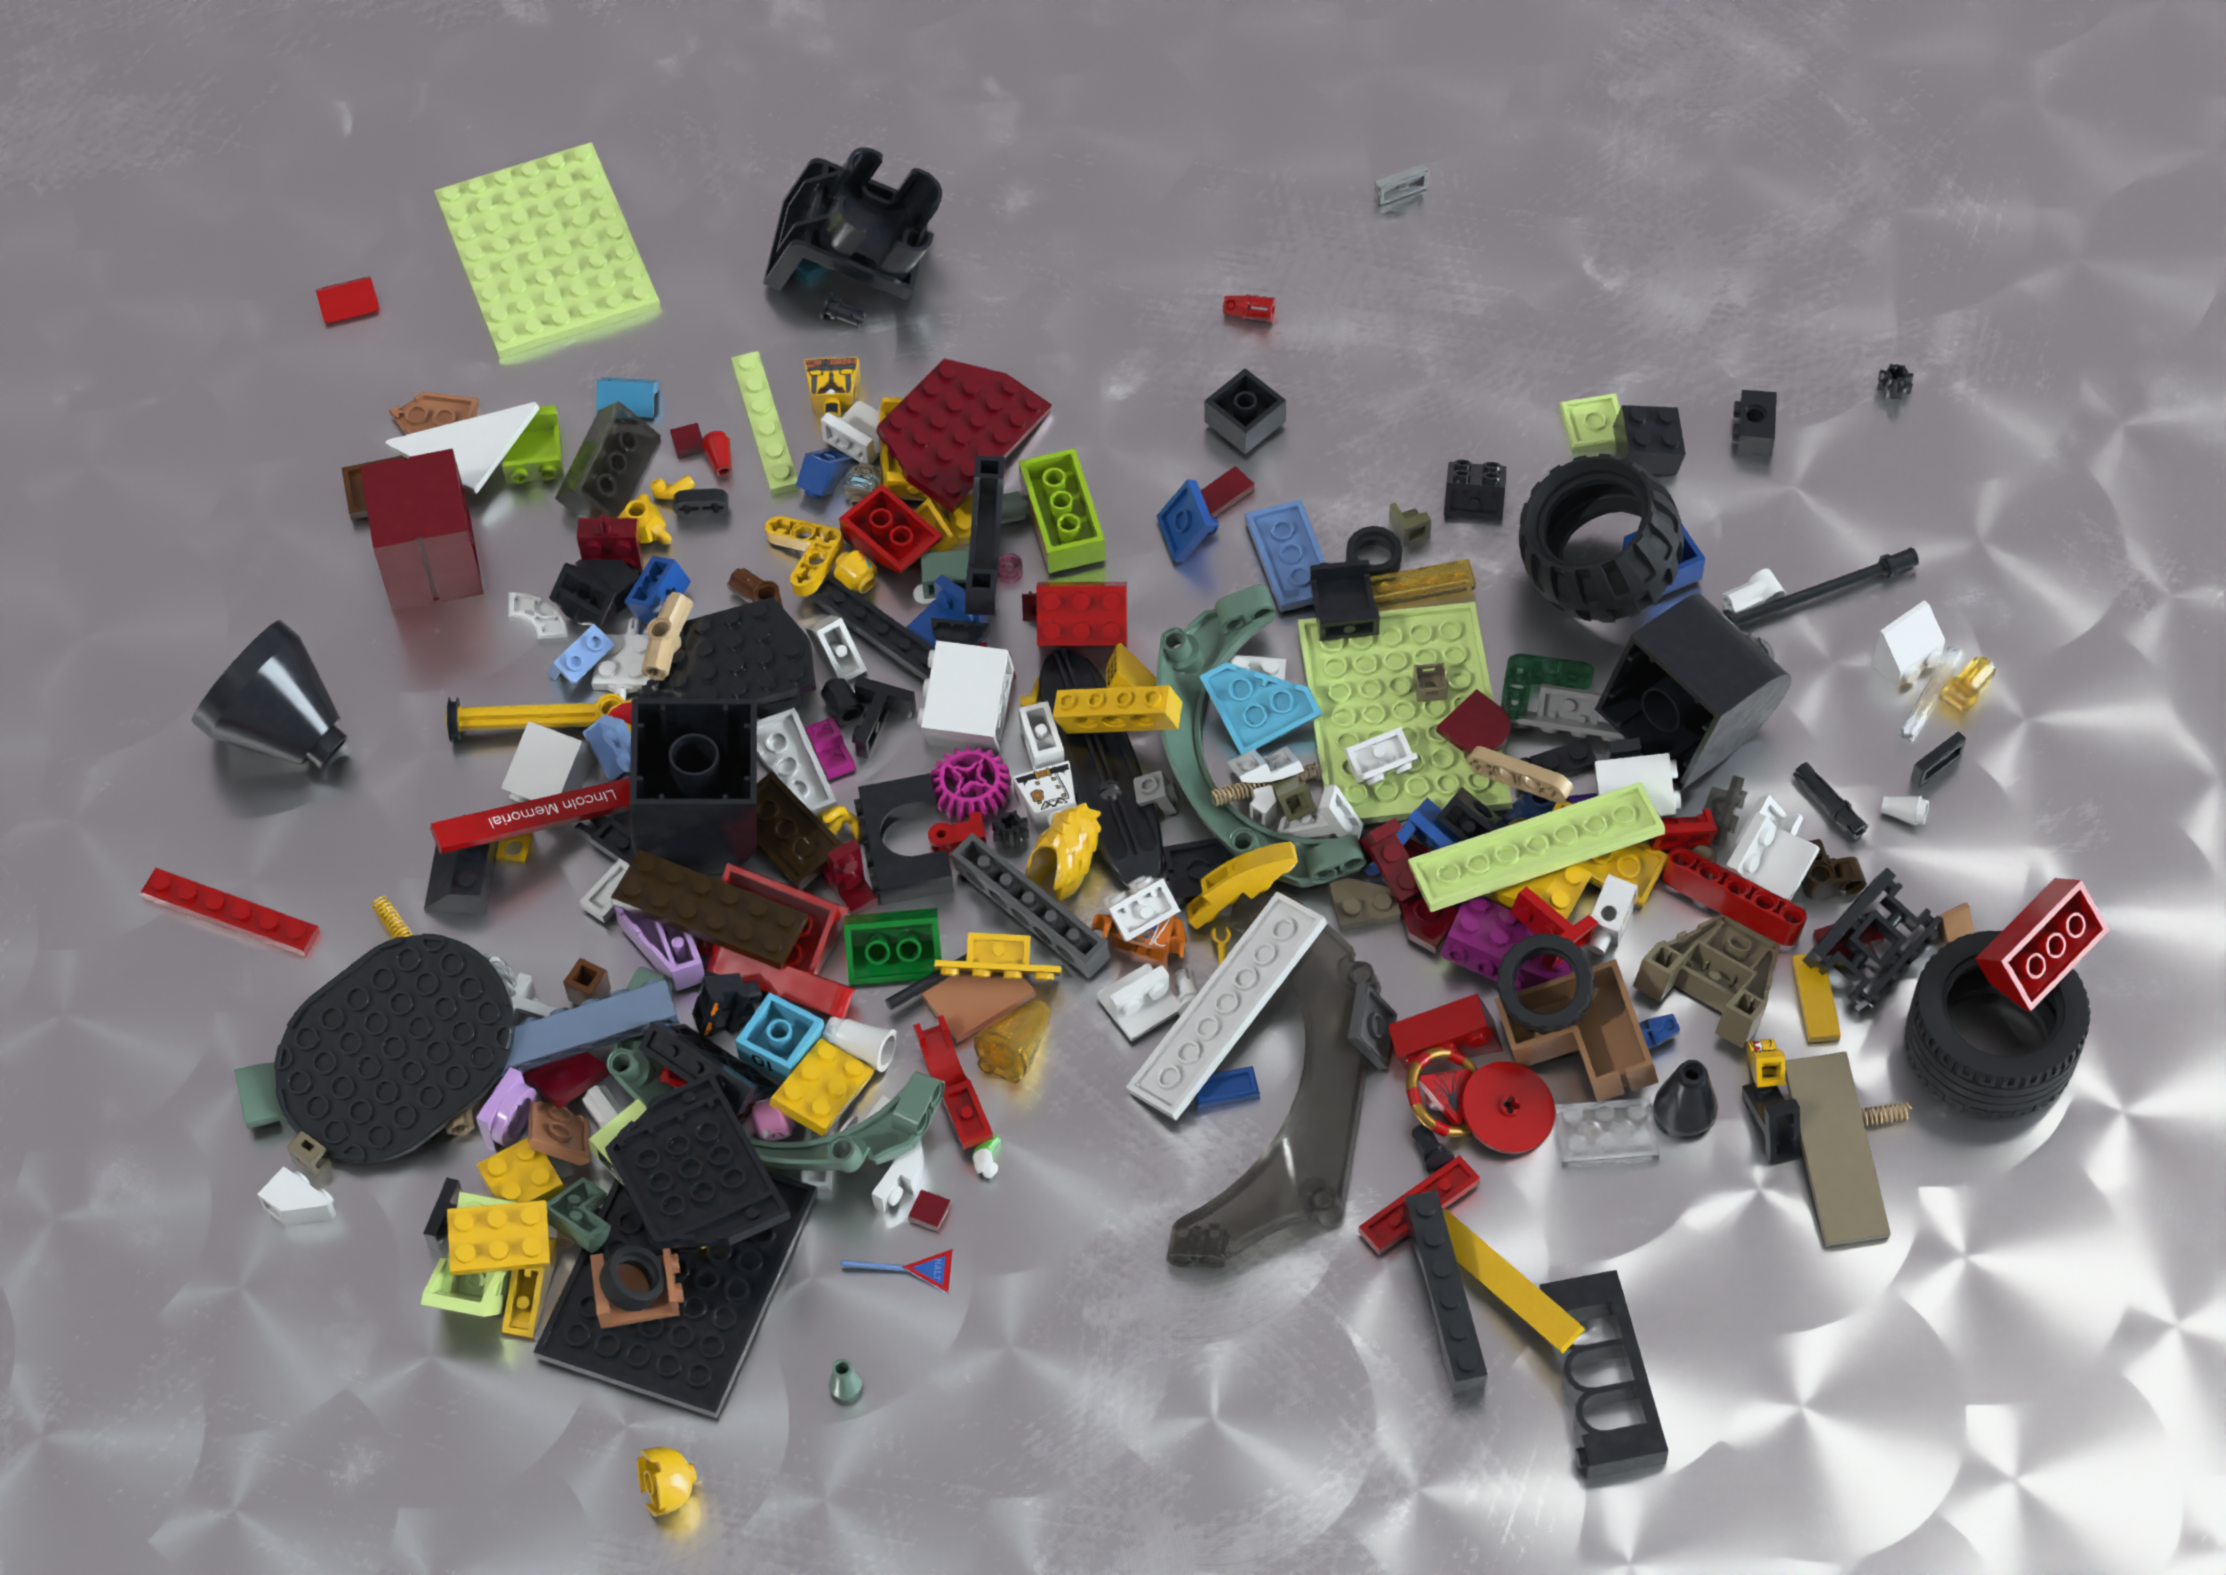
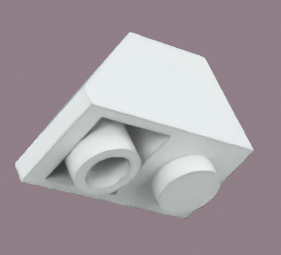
[257,1166,337,1226]

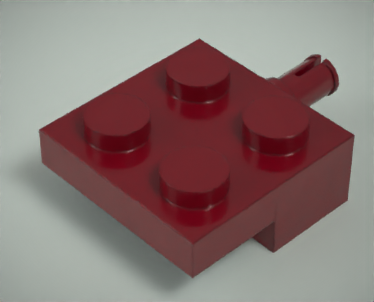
[576,514,644,572]

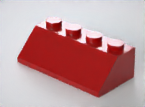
[1975,878,2110,1012]

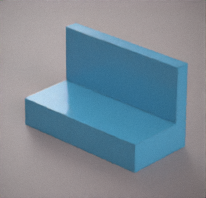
[596,377,659,418]

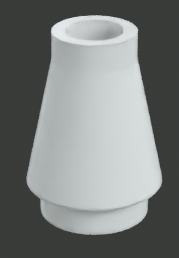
[1881,796,1929,826]

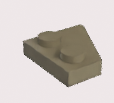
[1327,877,1401,931]

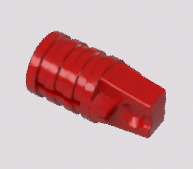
[1223,294,1276,323]

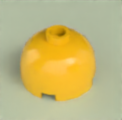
[637,1446,696,1517]

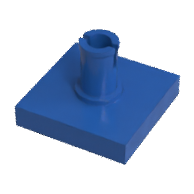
[1156,479,1219,563]

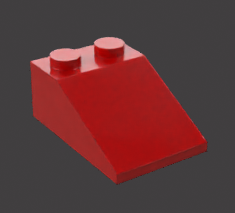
[839,484,943,574]

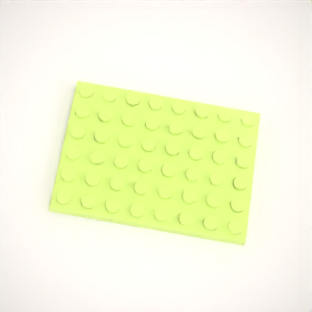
[434,142,661,359]
[1298,602,1512,824]

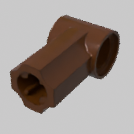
[727,568,784,608]

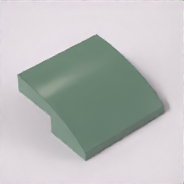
[234,1062,289,1129]

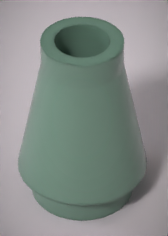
[829,1359,862,1400]

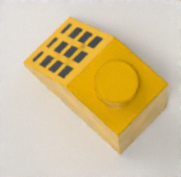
[1106,643,1156,688]

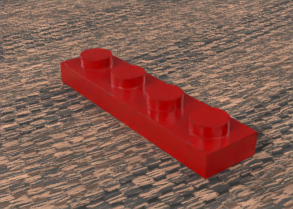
[1358,1155,1480,1255]

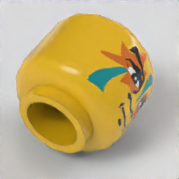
[834,550,878,594]

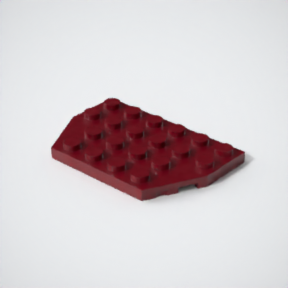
[876,358,1053,513]

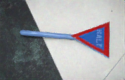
[840,1249,953,1294]

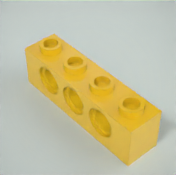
[1052,685,1183,734]

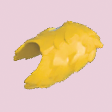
[1025,803,1101,902]

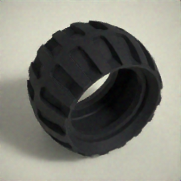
[1518,454,1684,623]

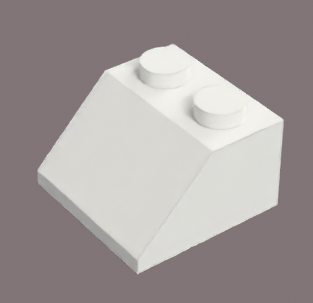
[1872,600,1945,688]

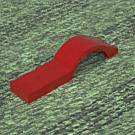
[913,1015,993,1150]

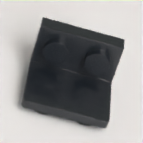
[1444,459,1507,520]

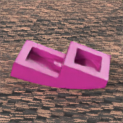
[804,717,856,780]

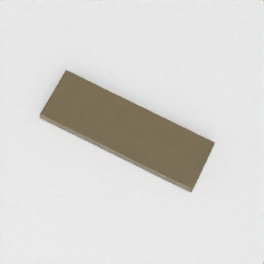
[1785,1051,1891,1247]

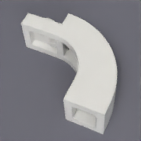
[865,1095,924,1214]

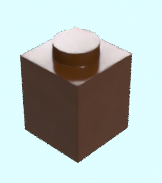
[563,958,611,1006]

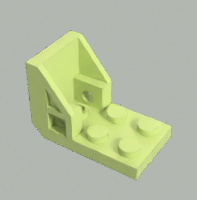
[421,1192,520,1317]

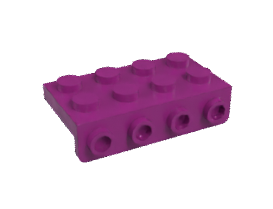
[1440,896,1572,991]

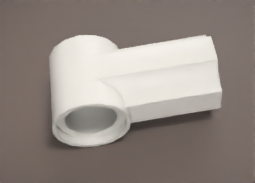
[1721,569,1786,615]
[582,1085,626,1130]

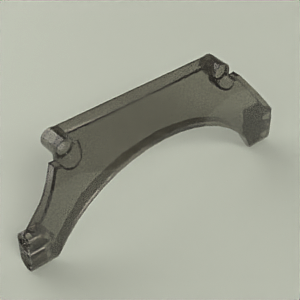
[1166,891,1381,1268]

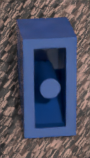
[796,448,854,498]

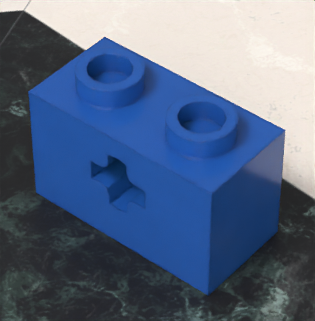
[624,556,691,625]

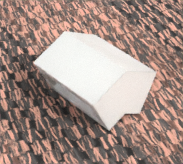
[1250,785,1277,829]

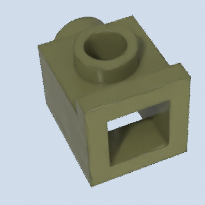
[1273,775,1317,822]

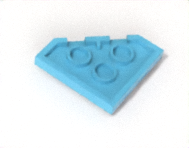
[1199,662,1322,755]

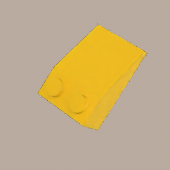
[1484,864,1593,920]

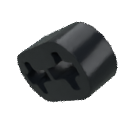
[673,488,729,517]

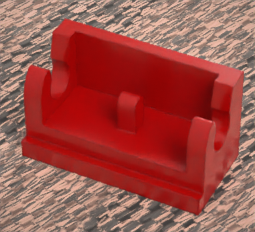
[1648,808,1718,850]

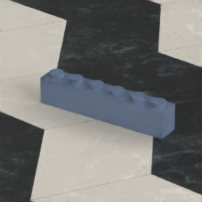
[498,979,680,1079]

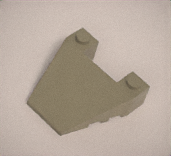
[1633,914,1780,1049]

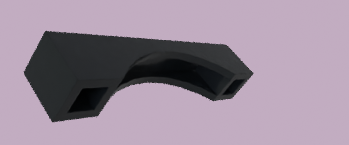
[965,455,1005,616]
[1403,1190,1488,1394]

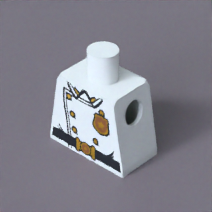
[1013,761,1076,829]
[1587,874,1638,955]

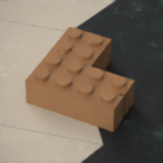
[1495,959,1659,1103]

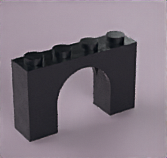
[854,773,954,905]

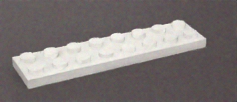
[1126,892,1328,1121]

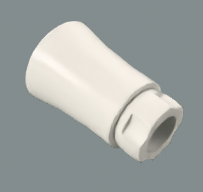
[822,1016,898,1072]

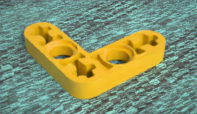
[764,516,844,597]

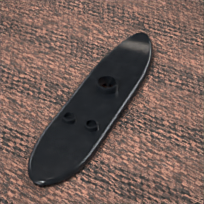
[1039,647,1163,888]

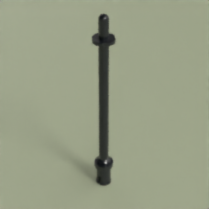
[1723,547,1919,627]

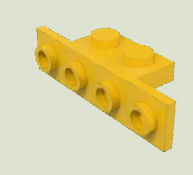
[934,932,1061,981]

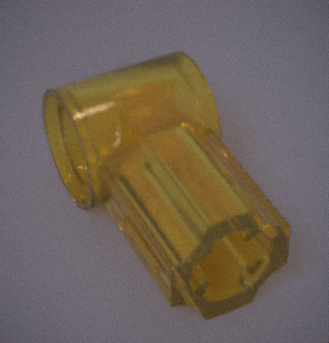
[1938,656,1996,714]

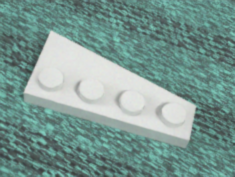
[757,708,837,816]

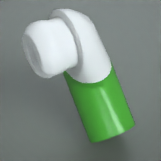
[972,1133,1001,1178]

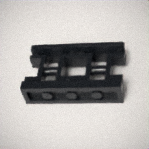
[1802,868,1942,1011]

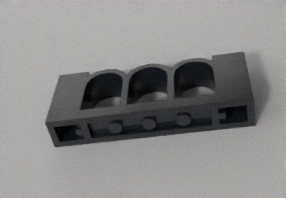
[1539,1270,1669,1479]

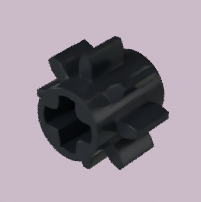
[1877,364,1914,400]
[992,810,1029,850]

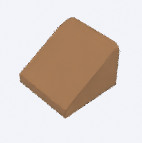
[1937,902,1974,944]

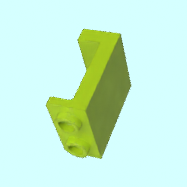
[502,405,564,484]

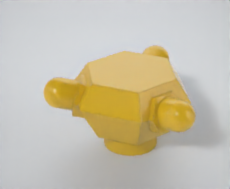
[617,493,671,545]

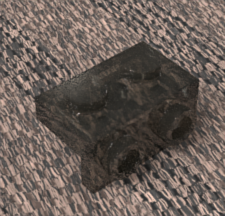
[1702,775,1748,847]

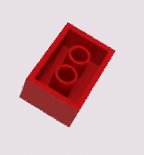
[1036,582,1128,646]

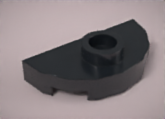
[931,618,991,646]

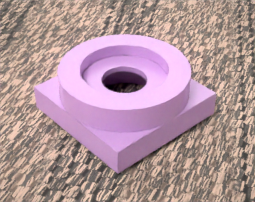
[476,1067,537,1153]

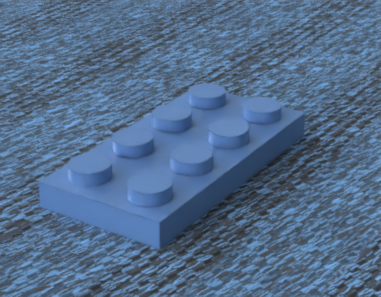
[1245,500,1325,612]

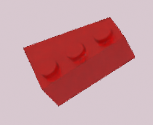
[1388,993,1503,1070]

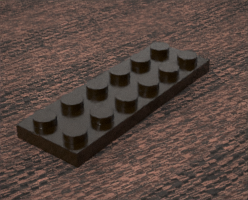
[611,849,808,970]

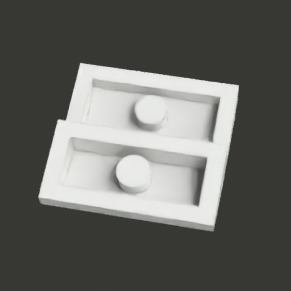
[1227,746,1304,783]

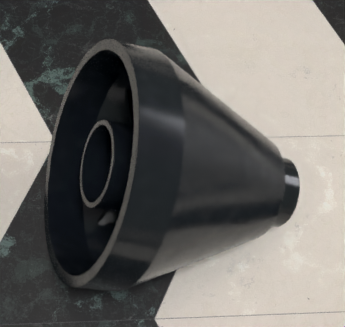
[191,620,348,769]

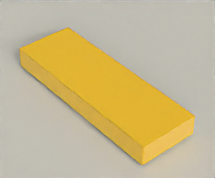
[1791,954,1841,1043]

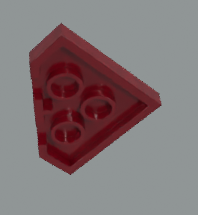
[1399,838,1462,954]

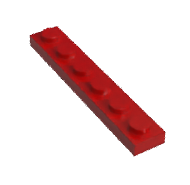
[141,868,320,957]

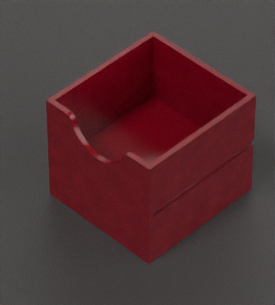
[360,448,484,612]

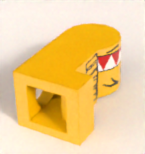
[1747,1038,1786,1087]

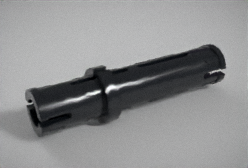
[1793,762,1868,839]

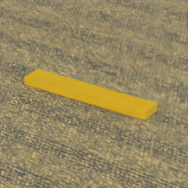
[1443,1208,1585,1354]

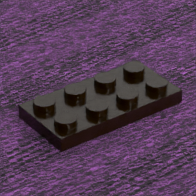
[757,771,843,890]

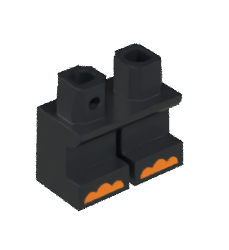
[692,973,762,1038]

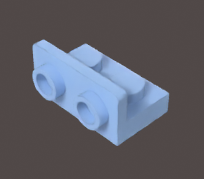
[547,624,614,684]
[583,715,631,780]

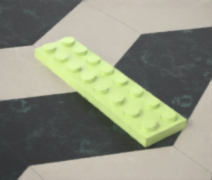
[1408,782,1665,912]

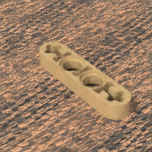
[1466,746,1573,803]

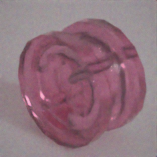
[998,553,1023,583]

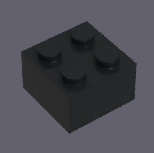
[1204,368,1286,454]
[1613,405,1686,475]

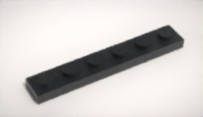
[808,573,935,680]

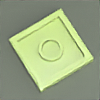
[1559,393,1620,453]

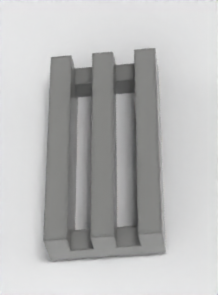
[1374,163,1429,205]

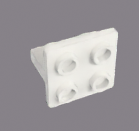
[1097,963,1179,1041]

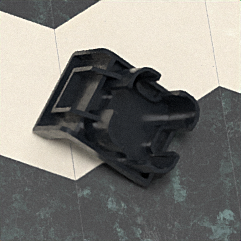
[763,147,942,300]

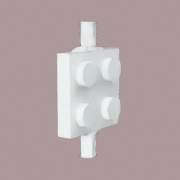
[591,618,652,701]

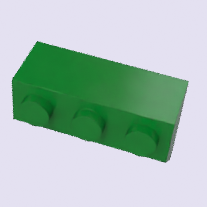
[843,908,942,986]

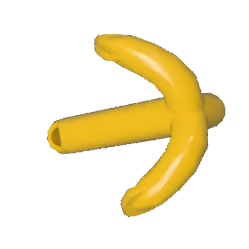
[817,806,861,843]

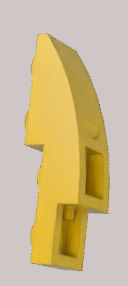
[1186,841,1298,930]

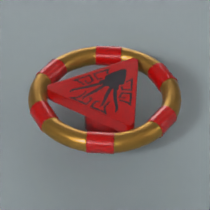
[1406,1047,1478,1138]

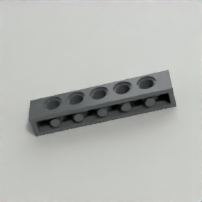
[951,833,1111,979]

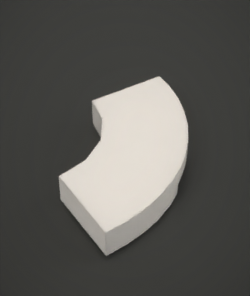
[508,592,569,644]

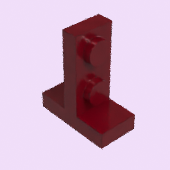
[1359,818,1420,904]
[821,839,879,915]

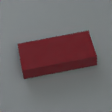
[1201,466,1255,517]

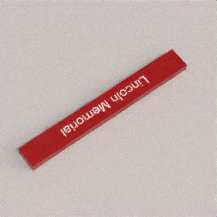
[430,777,630,854]

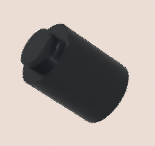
[821,678,864,725]

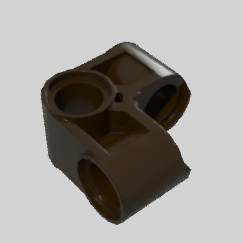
[1801,839,1867,900]

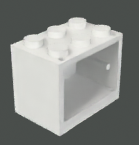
[917,640,1014,754]

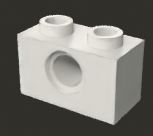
[1018,701,1064,770]

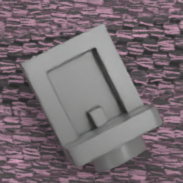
[1133,770,1180,816]

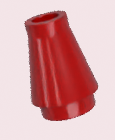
[702,431,732,476]

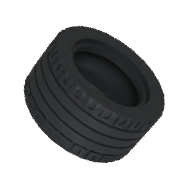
[1904,931,2091,1119]

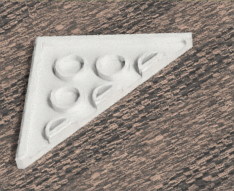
[385,402,540,494]

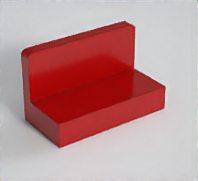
[316,276,379,324]

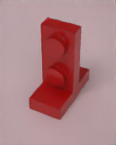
[1510,887,1598,971]

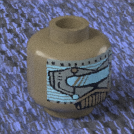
[843,463,883,506]

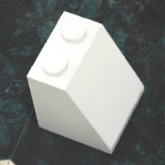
[501,721,597,803]

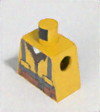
[804,357,861,417]

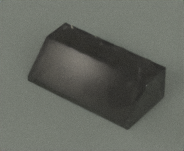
[555,401,661,518]

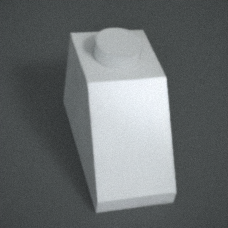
[805,615,867,681]

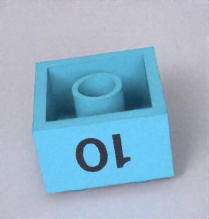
[735,992,825,1082]

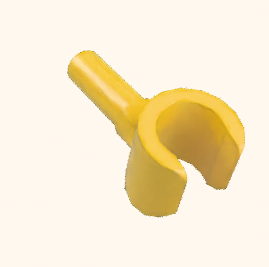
[1020,678,1039,707]
[1210,927,1231,966]

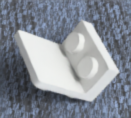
[820,400,880,464]
[1726,812,1820,901]
[1097,875,1180,942]

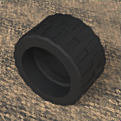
[1497,933,1595,1035]

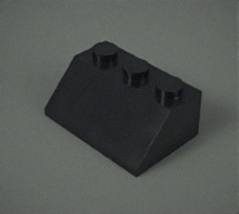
[424,815,499,914]

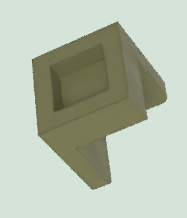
[1389,503,1431,547]

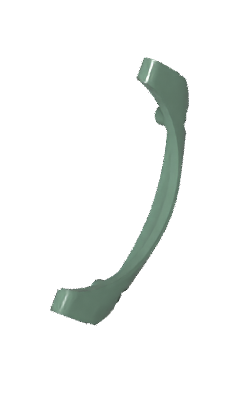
[1156,584,1366,888]
[606,966,945,1173]

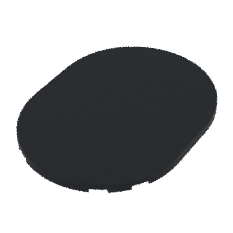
[274,933,515,1164]

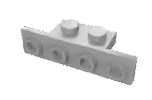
[1506,684,1626,742]

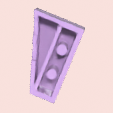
[614,906,705,991]

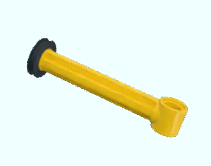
[446,693,624,742]

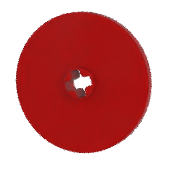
[1461,1061,1555,1154]

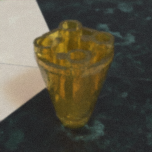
[973,999,1051,1084]

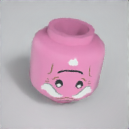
[747,1099,797,1142]

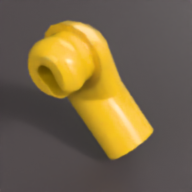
[650,475,695,500]

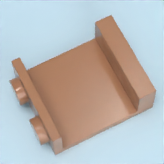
[590,1248,684,1329]

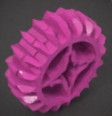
[930,744,1012,822]

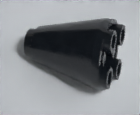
[1653,1060,1718,1137]

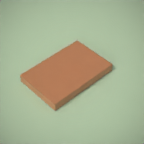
[922,971,1035,1044]

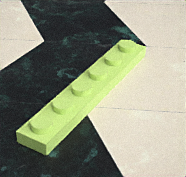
[731,351,800,496]

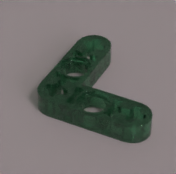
[1500,654,1595,720]

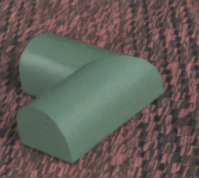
[547,1177,611,1253]

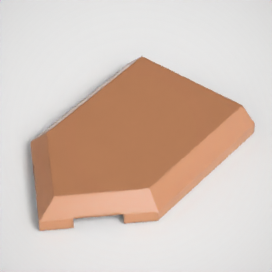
[389,392,479,435]
[528,1101,591,1166]

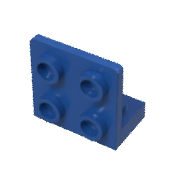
[906,574,988,648]

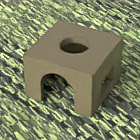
[1413,663,1448,702]
[287,1131,331,1178]

